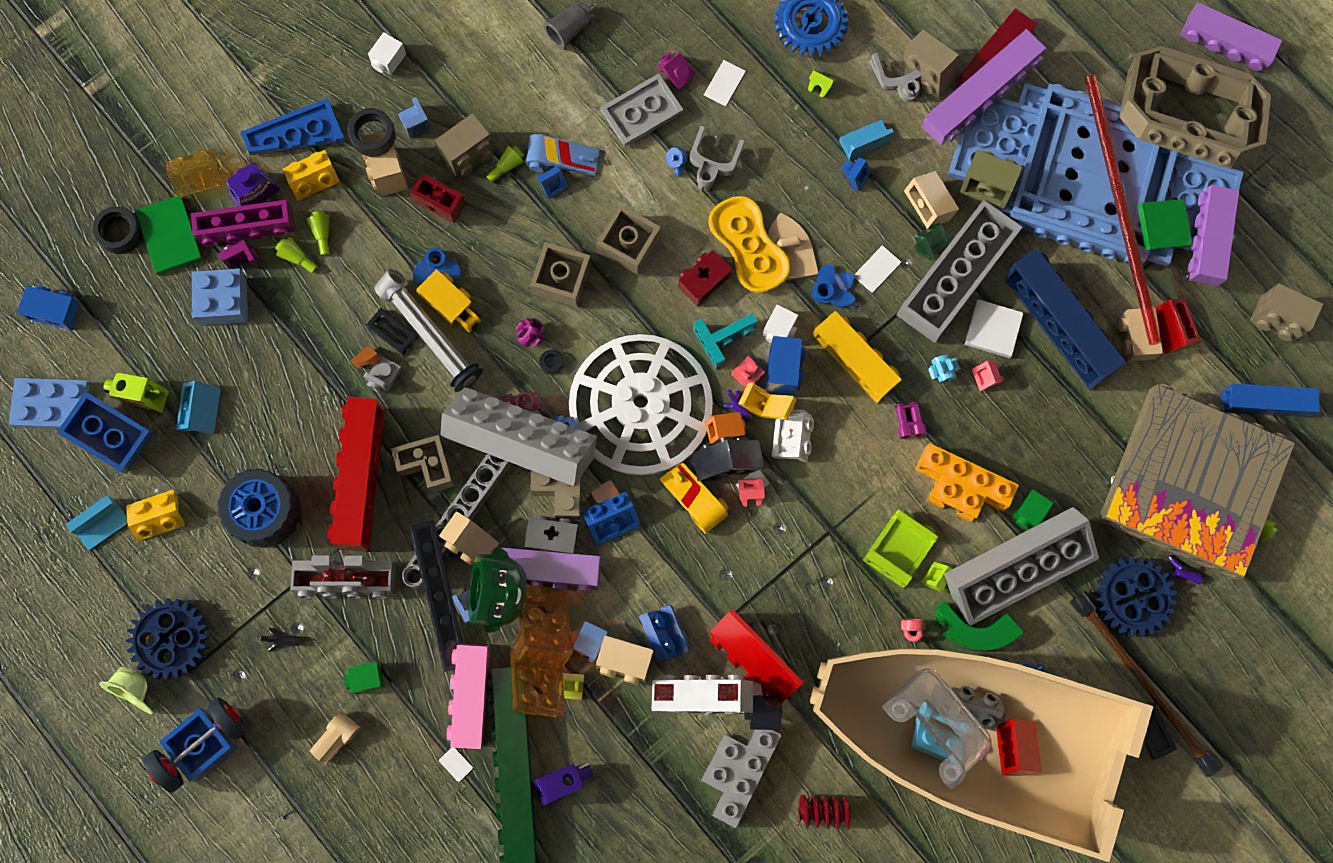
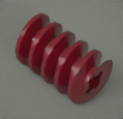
[798,795,851,830]

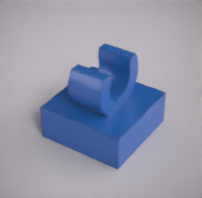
[841,157,871,191]
[537,166,568,199]

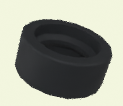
[348,108,396,157]
[92,206,142,254]

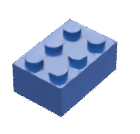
[56,391,154,474]

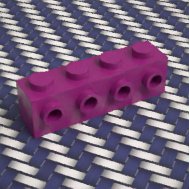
[191,200,295,247]

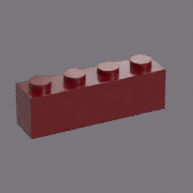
[957,8,1037,86]

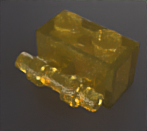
[166,148,223,198]

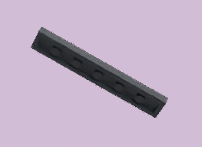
[409,520,463,672]

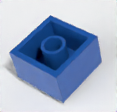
[766,336,806,397]

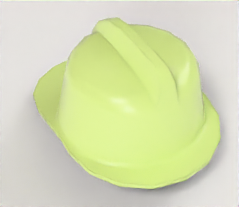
[99,667,153,714]

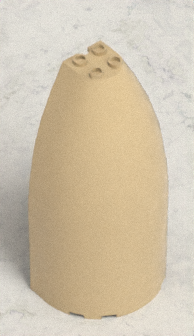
[810,649,1153,862]

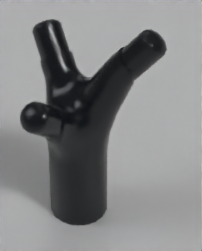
[259,628,300,652]

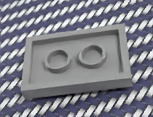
[600,73,683,147]

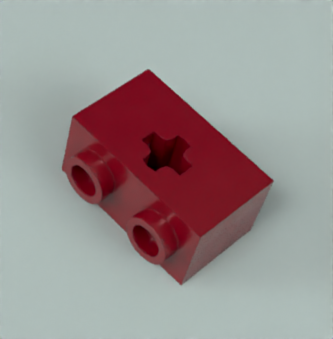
[410,173,466,224]
[678,250,733,307]

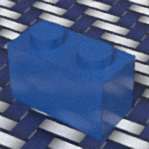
[17,285,80,330]

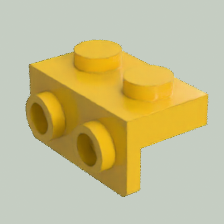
[283,150,340,201]
[126,490,185,541]

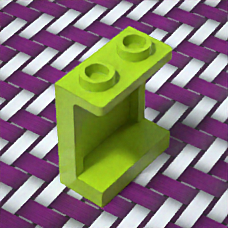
[863,510,939,588]

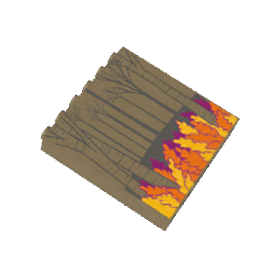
[1098,384,1295,580]

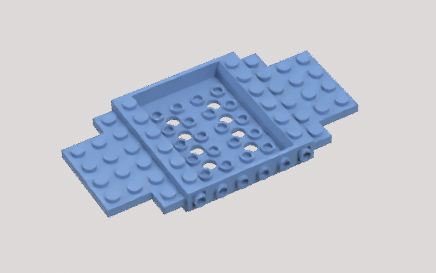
[947,83,1243,267]

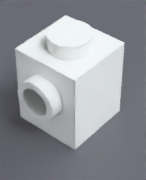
[368,32,406,75]
[762,305,798,343]

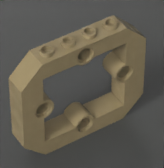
[1119,46,1271,169]

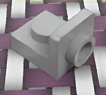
[363,355,402,393]

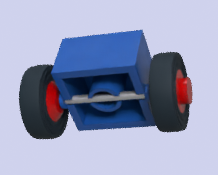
[143,697,247,793]

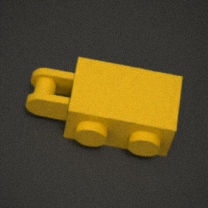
[416,269,481,333]

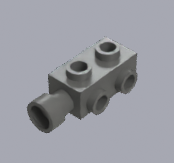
[927,686,1006,731]

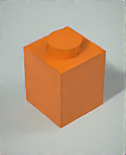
[705,412,746,444]

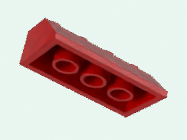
[709,609,803,703]

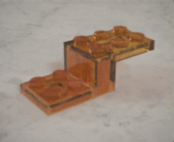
[510,584,573,718]

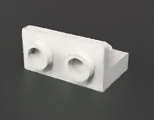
[772,410,814,462]

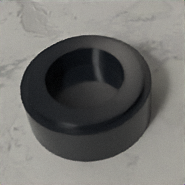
[539,350,564,375]

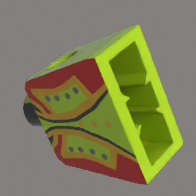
[104,373,169,414]

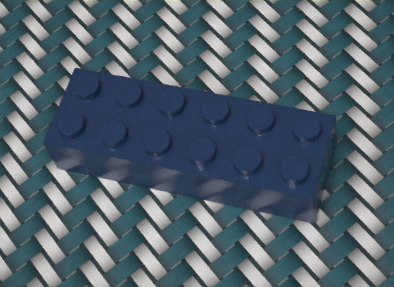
[1003,248,1126,391]

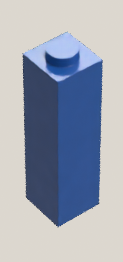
[1221,384,1320,418]

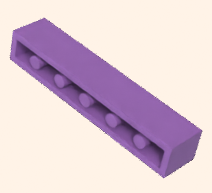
[922,29,1046,146]

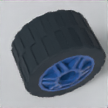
[217,469,301,548]

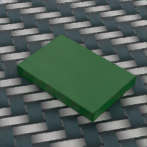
[135,195,203,275]

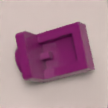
[656,52,696,89]
[218,240,260,269]

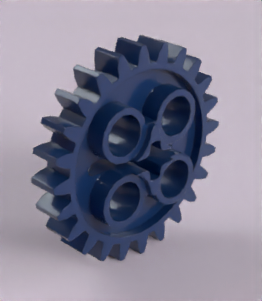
[1095,556,1177,637]
[125,598,210,680]

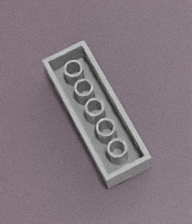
[897,200,1022,343]
[440,387,597,486]
[944,507,1099,626]

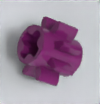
[515,318,546,348]

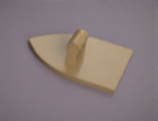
[768,213,818,281]

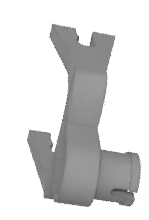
[869,40,922,102]
[689,126,744,191]

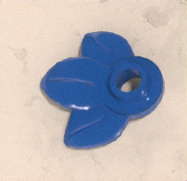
[413,248,460,284]
[812,263,856,307]

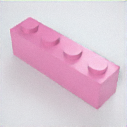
[447,643,490,749]

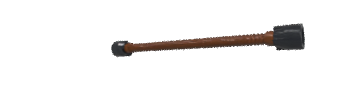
[1070,591,1223,777]

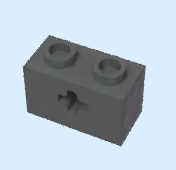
[524,515,579,554]

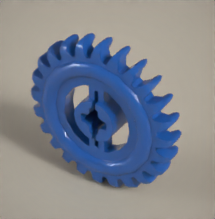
[774,0,849,58]

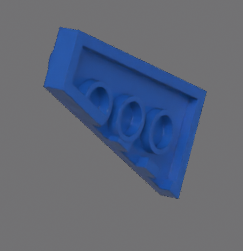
[241,98,346,155]

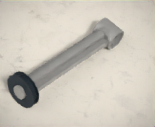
[374,268,483,392]

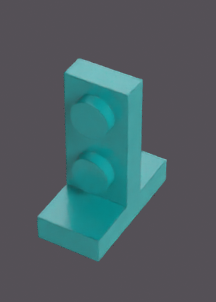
[693,313,758,369]

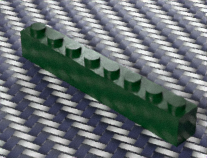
[488,666,537,863]

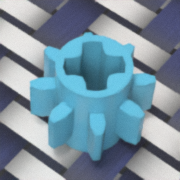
[928,354,960,383]

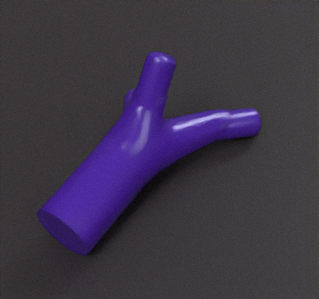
[724,389,754,422]
[1167,555,1203,584]

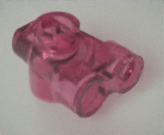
[501,391,542,412]

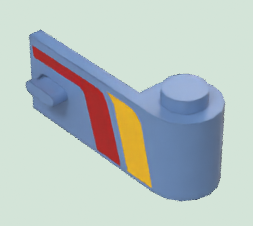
[525,134,599,176]

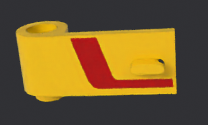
[659,462,729,534]

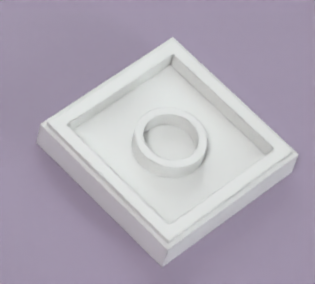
[964,299,1023,358]

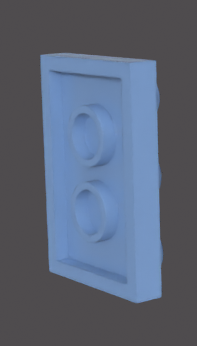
[9,378,90,428]

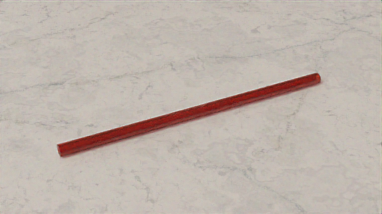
[1085,75,1161,345]

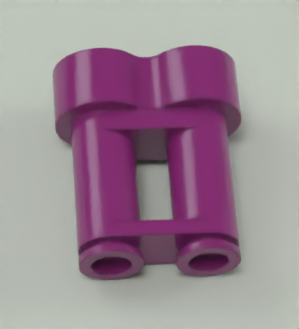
[895,402,928,439]

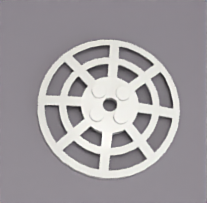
[569,334,713,476]

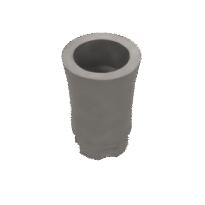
[543,0,595,49]

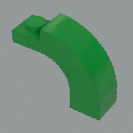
[932,601,1023,652]

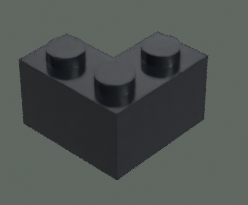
[692,436,765,481]

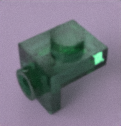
[914,223,949,261]

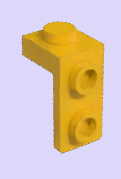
[739,383,797,420]

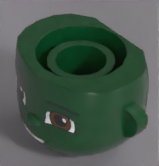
[468,548,527,633]

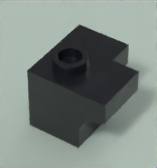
[744,683,782,730]

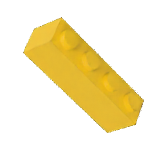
[812,311,902,404]

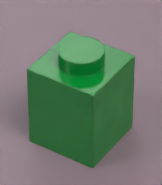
[1012,489,1053,530]
[344,662,385,694]

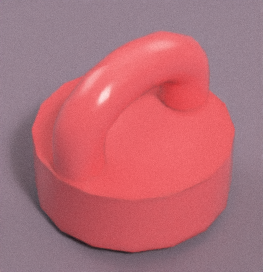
[901,619,926,642]

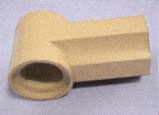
[310,711,361,765]

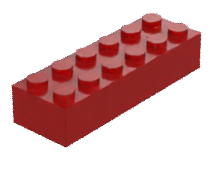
[328,397,385,552]

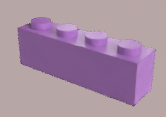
[1180,3,1282,73]
[1188,185,1239,287]
[501,548,601,592]

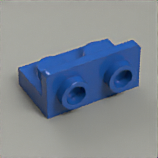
[582,492,641,546]
[639,605,690,663]

